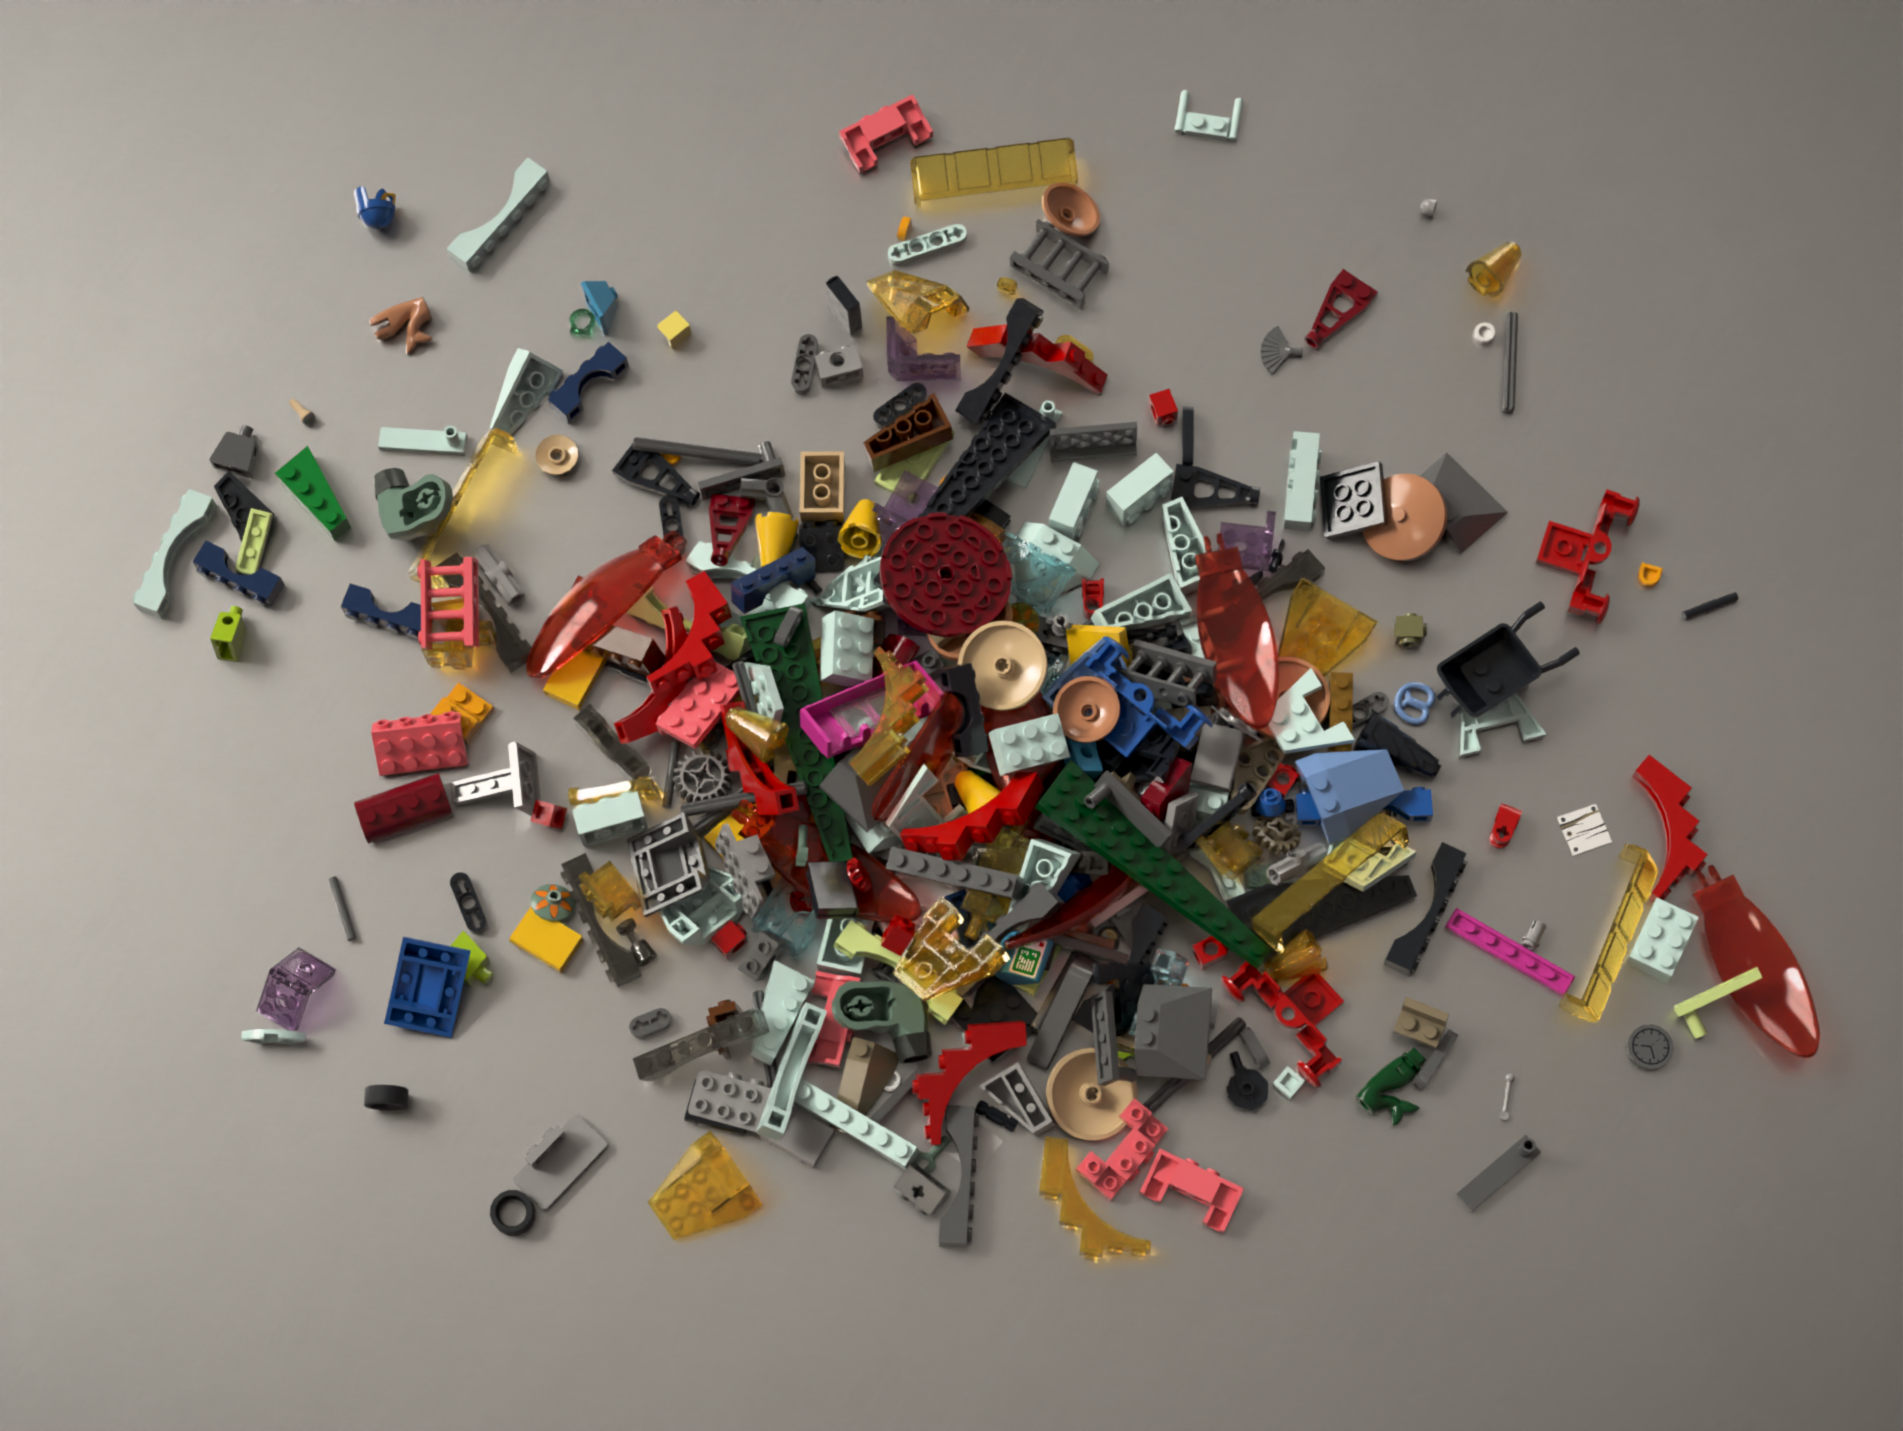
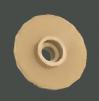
[536,435,578,475]

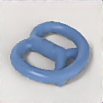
[1394,682,1435,725]

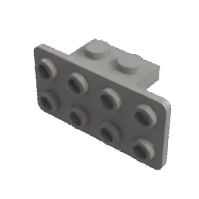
[715,823,775,918]
[688,1070,772,1132]
[514,1115,607,1210]

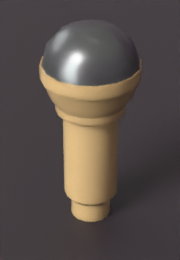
[289,399,315,425]

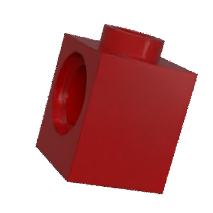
[1148,389,1178,426]
[1265,763,1299,800]
[530,800,568,830]
[881,914,916,956]
[711,921,748,960]
[1192,936,1229,970]

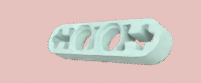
[888,224,967,266]

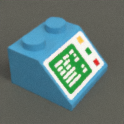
[992,931,1054,985]

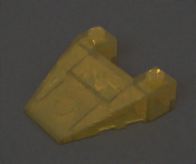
[893,896,1010,1001]

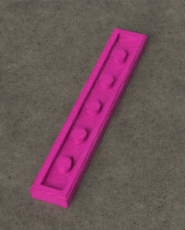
[1445,908,1575,997]

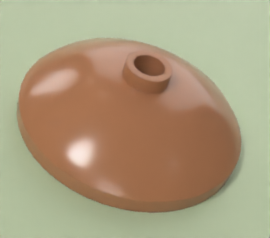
[1042,183,1100,237]
[1053,676,1120,743]

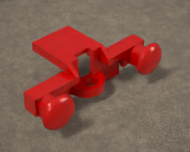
[1536,489,1640,625]
[1221,961,1344,1088]

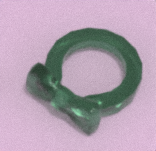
[569,309,595,336]

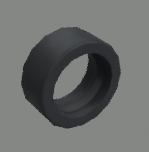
[364,1085,408,1111]
[490,1190,535,1236]

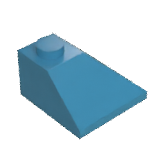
[580,281,618,335]

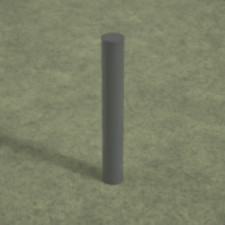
[662,742,680,808]
[328,876,356,941]

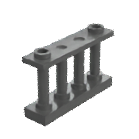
[1010,219,1109,309]
[1114,639,1217,708]

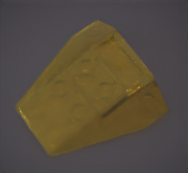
[866,270,970,334]
[1277,577,1378,677]
[647,1131,763,1240]

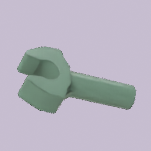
[796,825,808,867]
[914,1135,951,1173]

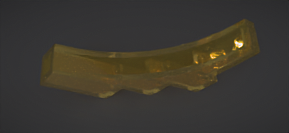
[849,646,930,787]
[1039,1136,1151,1261]

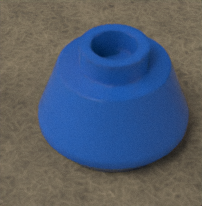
[1255,788,1286,817]

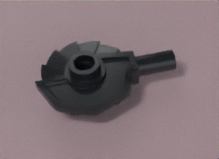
[1226,1051,1268,1111]

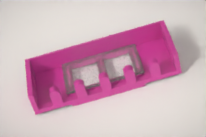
[800,661,944,759]

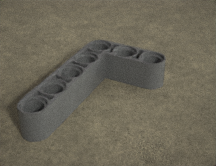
[1026,954,1098,1070]

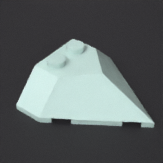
[1014,522,1100,613]
[810,544,891,611]

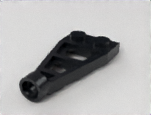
[612,443,700,507]
[1171,464,1261,510]
[1176,781,1257,852]

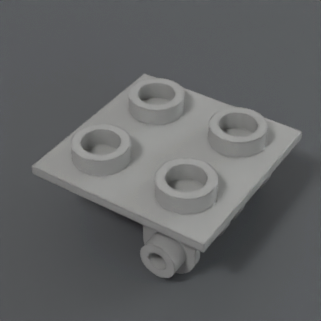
[1209,706,1262,742]

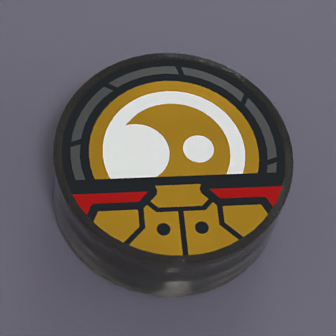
[1098,926,1120,941]

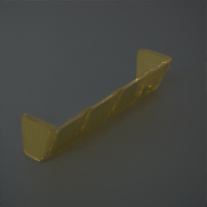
[910,138,1078,207]
[408,428,518,589]
[1252,812,1409,953]
[1558,843,1658,1023]

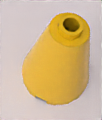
[838,499,882,558]
[755,512,799,567]
[954,770,1001,814]

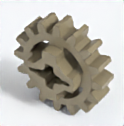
[1252,814,1302,856]

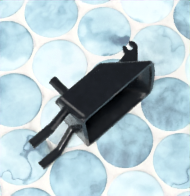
[1437,601,1580,719]

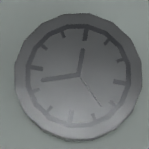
[1627,1024,1674,1071]

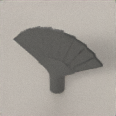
[1261,326,1303,374]

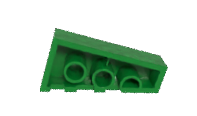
[275,446,351,541]

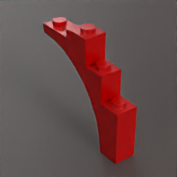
[966,324,1108,394]
[647,571,732,696]
[614,606,689,744]
[720,701,799,815]
[1632,754,1708,903]
[900,771,1044,861]
[912,1021,1027,1145]

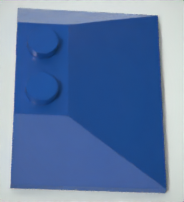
[384,936,471,1037]

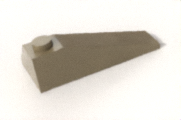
[830,1037,898,1135]

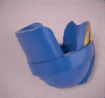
[354,186,396,229]

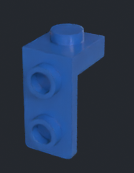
[1057,866,1093,908]

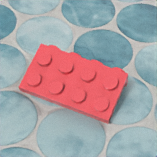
[655,662,740,749]
[371,711,468,776]

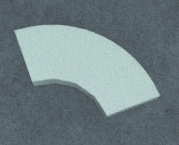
[241,1029,306,1045]

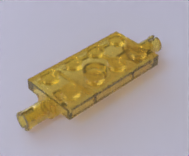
[961,815,1031,941]

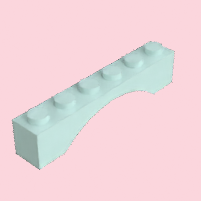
[447,158,550,271]
[133,489,217,619]
[685,541,812,611]
[756,1002,827,1141]
[793,1078,920,1170]

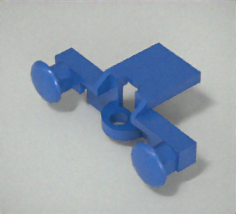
[1085,636,1213,759]

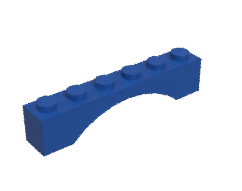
[1295,787,1433,826]

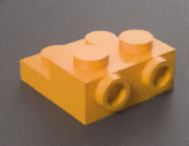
[430,682,494,743]

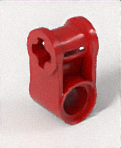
[1082,578,1104,620]
[1489,803,1523,849]

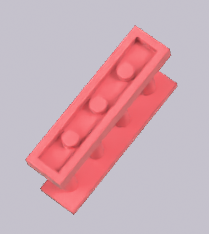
[417,557,479,650]

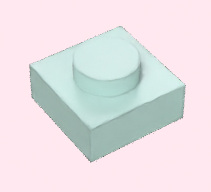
[1273,1066,1305,1099]

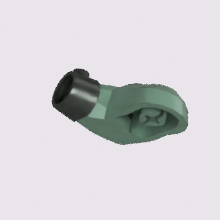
[374,468,453,541]
[832,981,932,1064]

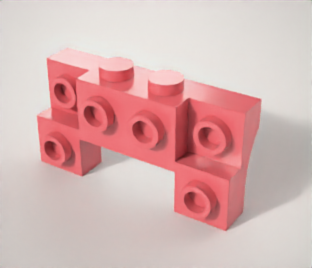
[839,94,933,174]
[807,971,861,1068]
[1075,1098,1169,1201]
[1139,1149,1244,1234]

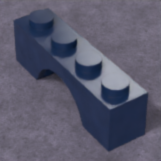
[548,342,629,424]
[193,540,285,606]
[731,547,815,614]
[341,583,433,639]

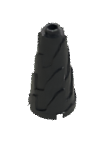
[1353,711,1441,778]

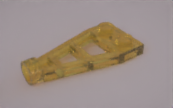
[568,776,663,806]

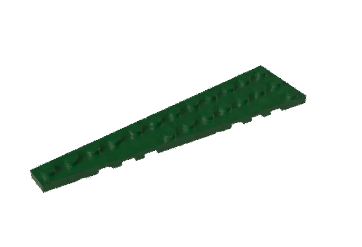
[740,603,853,862]
[1035,759,1271,969]

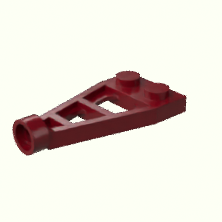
[1304,269,1378,349]
[709,494,755,566]

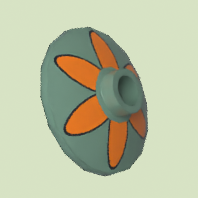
[531,884,575,921]

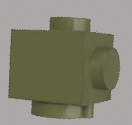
[1394,613,1427,648]

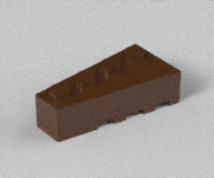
[863,393,953,472]
[566,614,665,677]

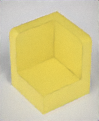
[657,311,692,349]

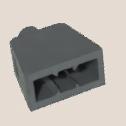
[209,425,259,479]

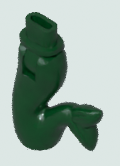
[1356,1047,1426,1126]

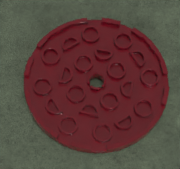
[879,512,1012,637]

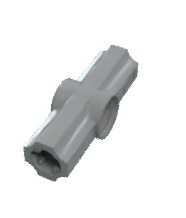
[473,544,525,606]
[1266,842,1328,885]

